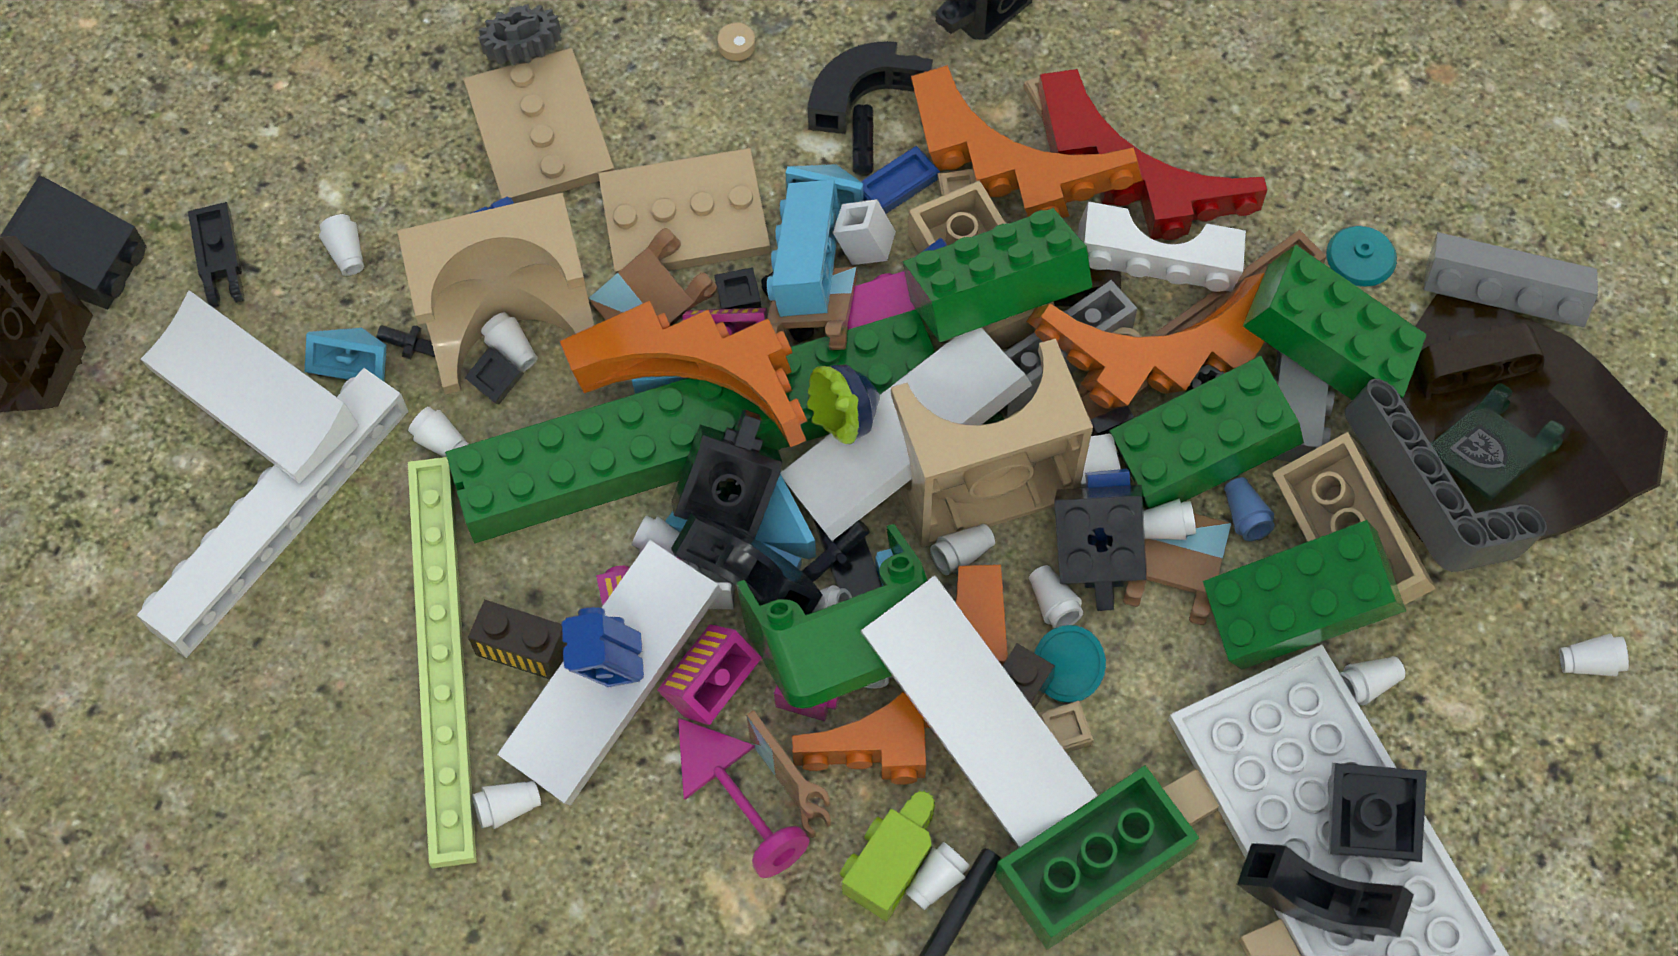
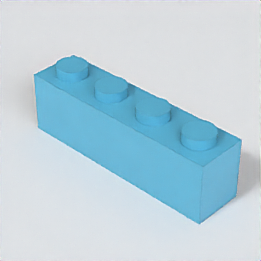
[767,179,841,317]

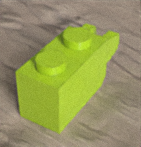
[839,790,935,922]

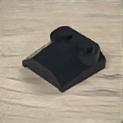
[1327,763,1427,862]

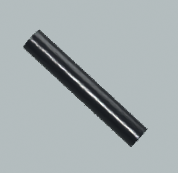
[919,848,1001,956]

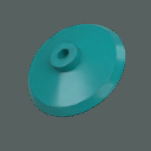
[1326,226,1397,287]
[1034,625,1106,703]

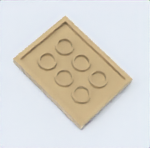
[463,48,614,204]
[598,148,771,275]

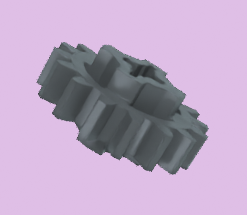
[478,4,562,65]

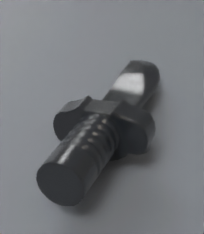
[376,325,436,360]
[802,520,870,582]

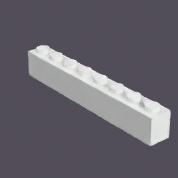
[137,368,409,658]

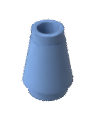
[1224,477,1275,541]

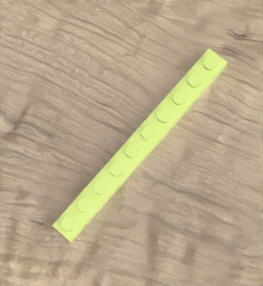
[408,457,477,868]

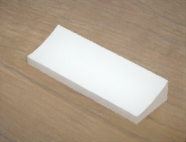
[141,291,359,484]
[780,327,1032,541]
[497,540,722,806]
[860,575,1098,848]

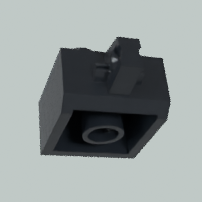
[935,0,1032,40]
[672,409,782,539]
[1054,485,1147,611]

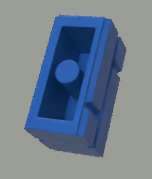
[562,607,644,687]

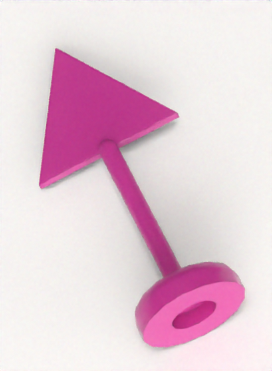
[678,718,810,878]

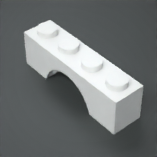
[1078,201,1246,292]

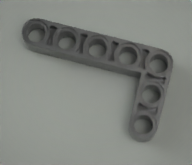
[1345,379,1547,572]

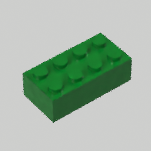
[902,208,1092,342]
[1243,245,1427,400]
[1110,356,1304,509]
[1203,520,1406,670]
[995,765,1200,950]

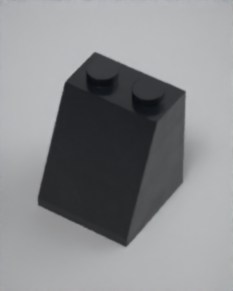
[0,176,147,310]

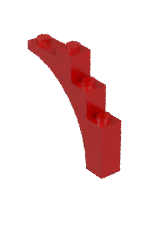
[1038,69,1268,240]

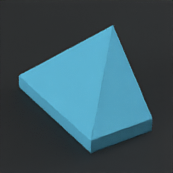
[785,164,863,206]
[305,328,387,381]
[755,474,816,560]

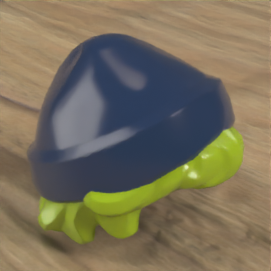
[807,365,880,445]

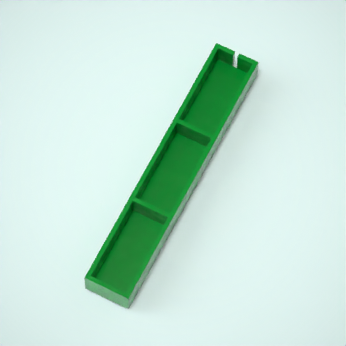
[445,309,935,544]

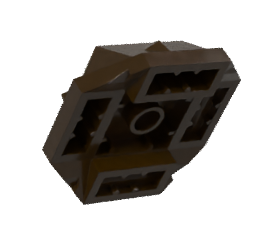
[0,236,93,412]

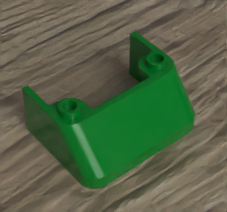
[736,524,928,708]

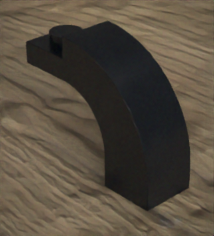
[807,41,933,135]
[671,513,823,615]
[1237,843,1414,942]

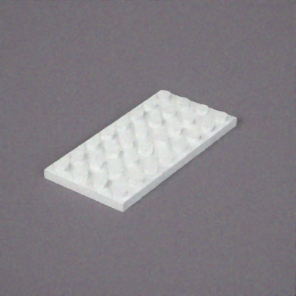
[1168,644,1509,956]

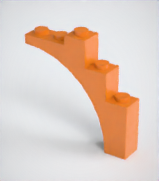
[911,65,1142,218]
[1026,273,1265,409]
[560,301,807,447]
[792,564,1008,785]

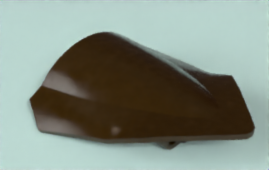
[1385,293,1668,542]

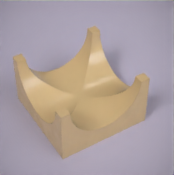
[397,193,594,395]
[891,338,1093,548]

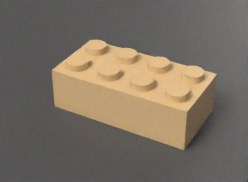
[908,180,1055,350]
[1272,432,1436,605]

